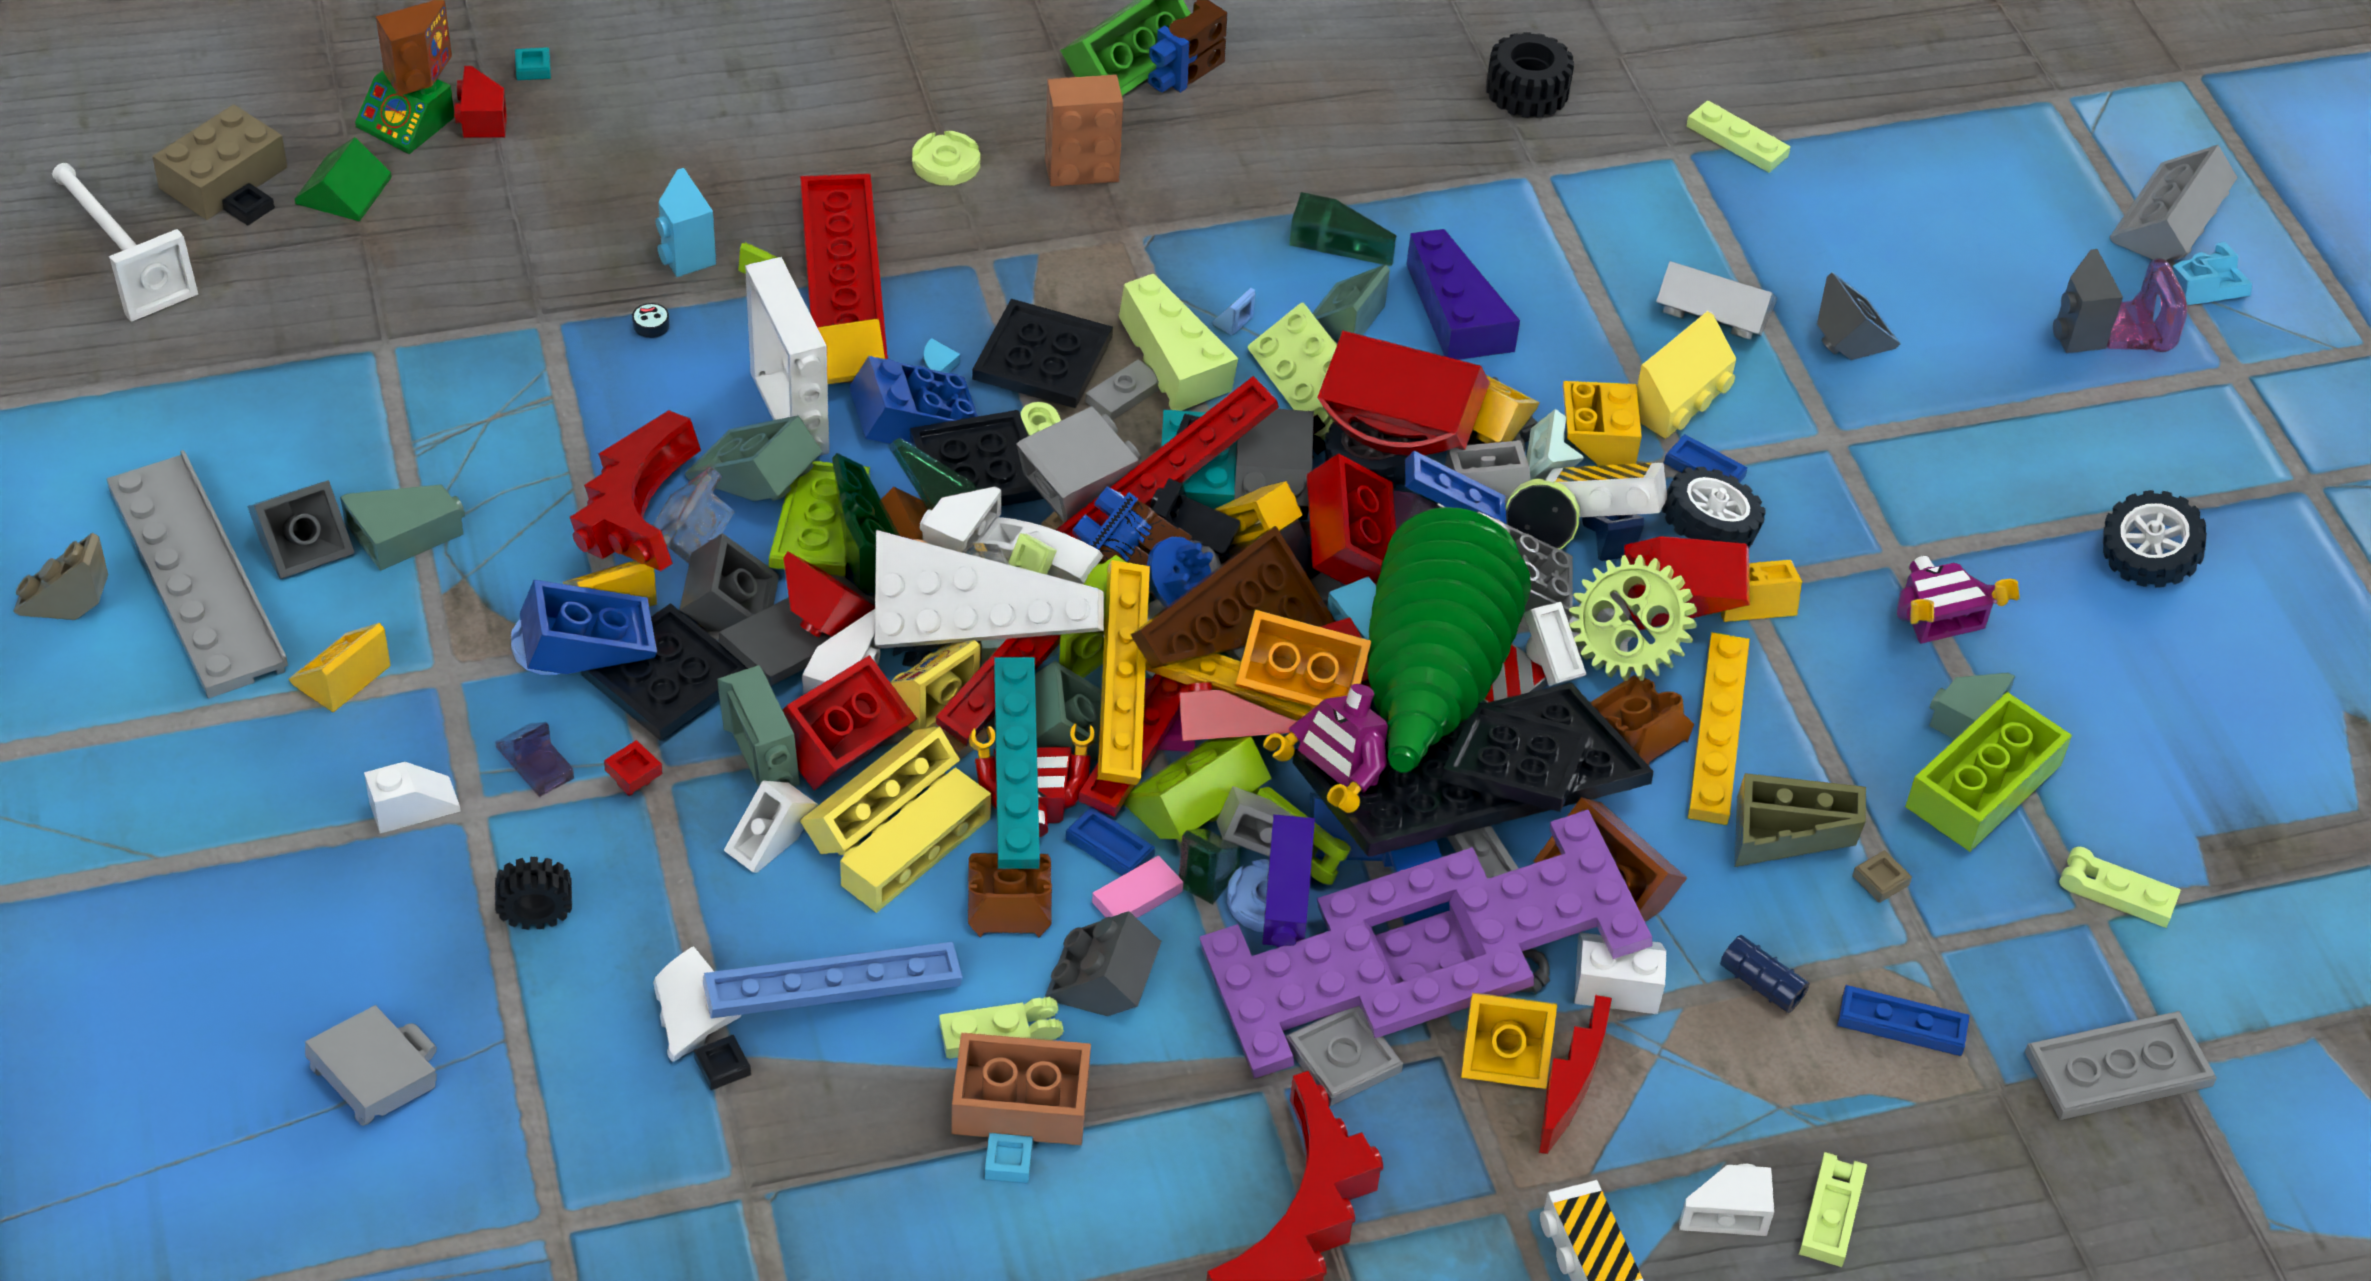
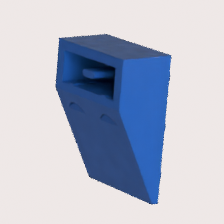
[849,356,978,445]

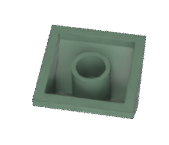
[1312,264,1390,342]

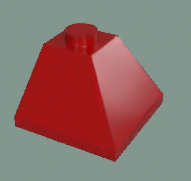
[783,551,875,638]

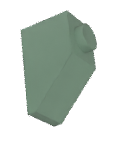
[1929,673,2015,740]

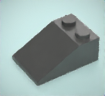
[1234,409,1314,520]

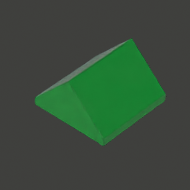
[294,137,392,222]

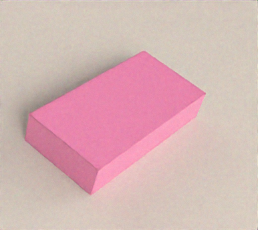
[1092,855,1183,918]

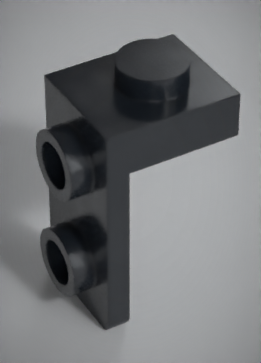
[1150,478,1241,556]

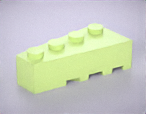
[1119,273,1238,411]

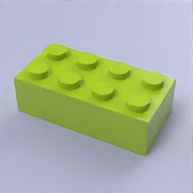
[1905,692,2072,852]

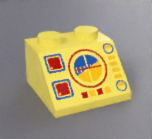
[890,640,980,731]

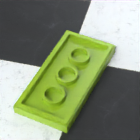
[769,461,870,576]

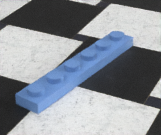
[702,942,963,1018]

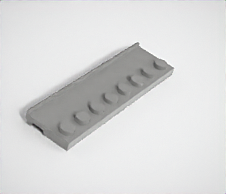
[106,450,288,699]

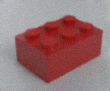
[1307,454,1396,585]

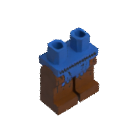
[1148,0,1227,93]
[1072,487,1192,594]

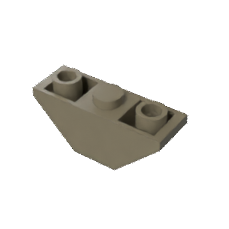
[13,532,108,620]

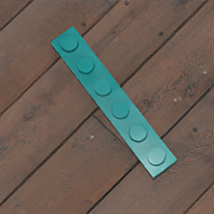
[994,657,1040,869]

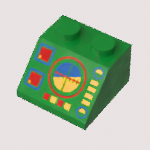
[355,70,455,154]

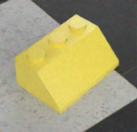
[1637,311,1736,439]

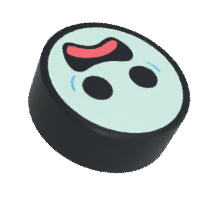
[632,303,670,338]

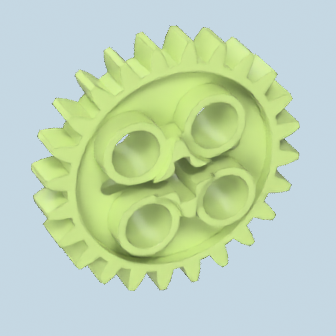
[1569,555,1697,681]

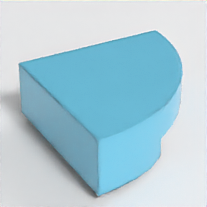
[924,338,960,373]

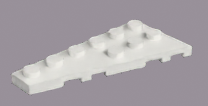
[875,530,1104,648]

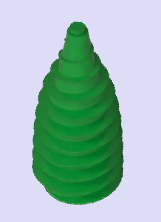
[1367,507,1531,772]

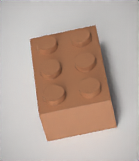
[1045,74,1123,187]
[951,1032,1091,1145]

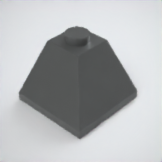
[1817,272,1900,360]
[247,480,355,579]

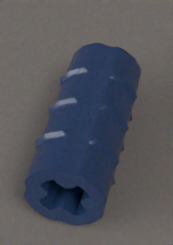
[1720,935,1810,1013]

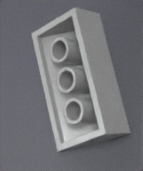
[2110,145,2238,262]

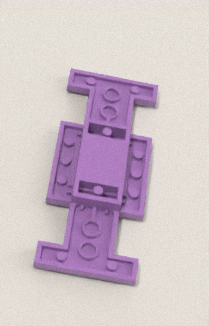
[1199,810,1652,1079]

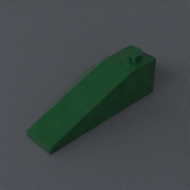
[832,453,900,594]

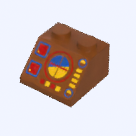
[376,0,452,96]

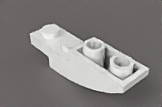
[972,517,1103,584]

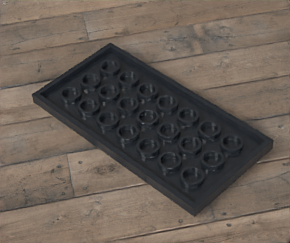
[1292,682,1654,857]

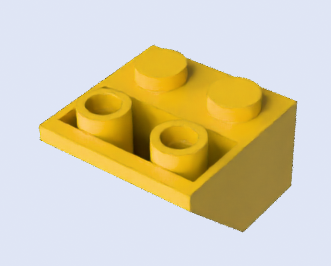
[1562,381,1642,466]

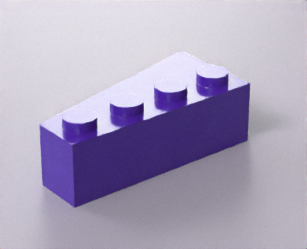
[1406,229,1520,360]

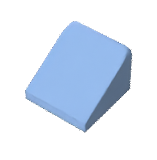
[1212,288,1256,335]

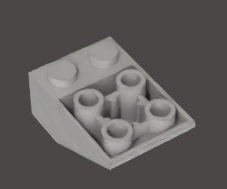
[1477,511,1573,615]

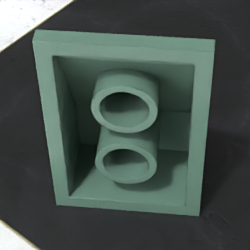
[684,415,823,501]

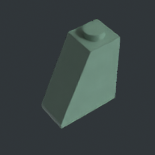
[340,484,465,571]

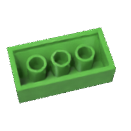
[1060,0,1191,96]

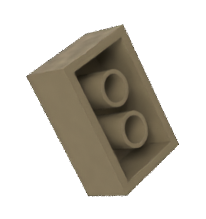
[152,104,287,220]

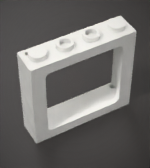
[745,257,829,456]

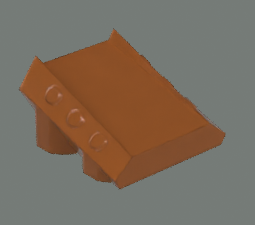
[1590,675,1694,765]
[968,853,1052,938]

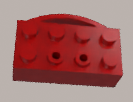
[1317,330,1490,456]

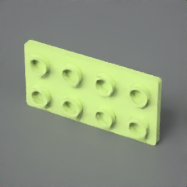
[1248,303,1337,440]

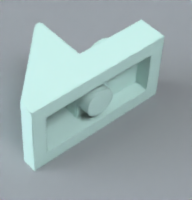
[1526,409,1584,480]

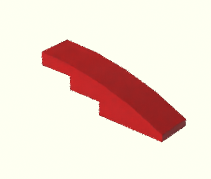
[1539,995,1612,1154]

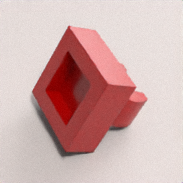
[604,740,663,796]

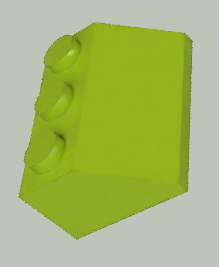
[1123,736,1272,842]

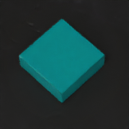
[515,47,551,80]

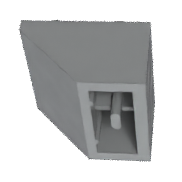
[1445,440,1530,504]

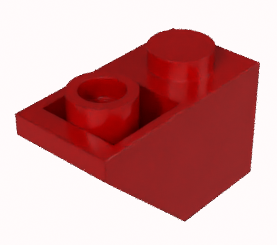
[454,66,507,138]

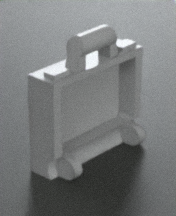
[305,1005,437,1126]

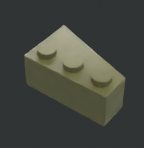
[1735,773,1866,867]

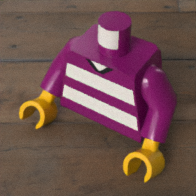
[1897,556,2020,644]
[1263,684,1388,813]

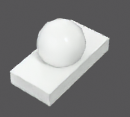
[1524,602,1587,686]

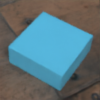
[985,1133,1033,1183]

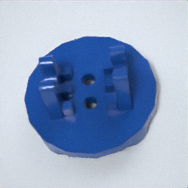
[1146,537,1214,607]

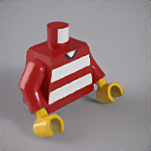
[969,724,1095,837]

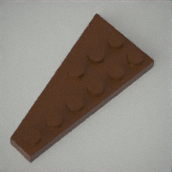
[1131,526,1336,669]

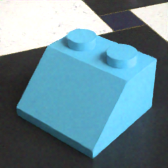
[656,168,716,277]

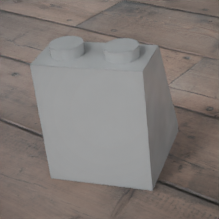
[1016,406,1141,523]

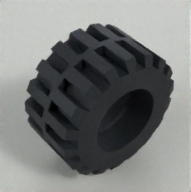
[1486,32,1574,118]

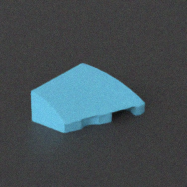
[2172,242,2252,306]

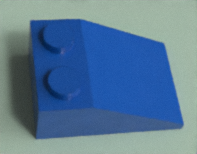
[520,579,657,674]

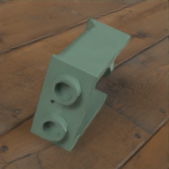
[717,665,800,786]

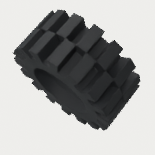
[495,857,572,930]

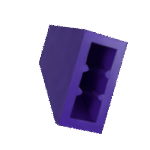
[1262,814,1315,947]

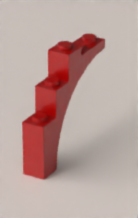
[569,410,701,572]
[1206,1070,1383,1281]

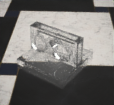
[652,467,735,564]

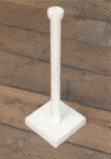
[52,163,198,322]

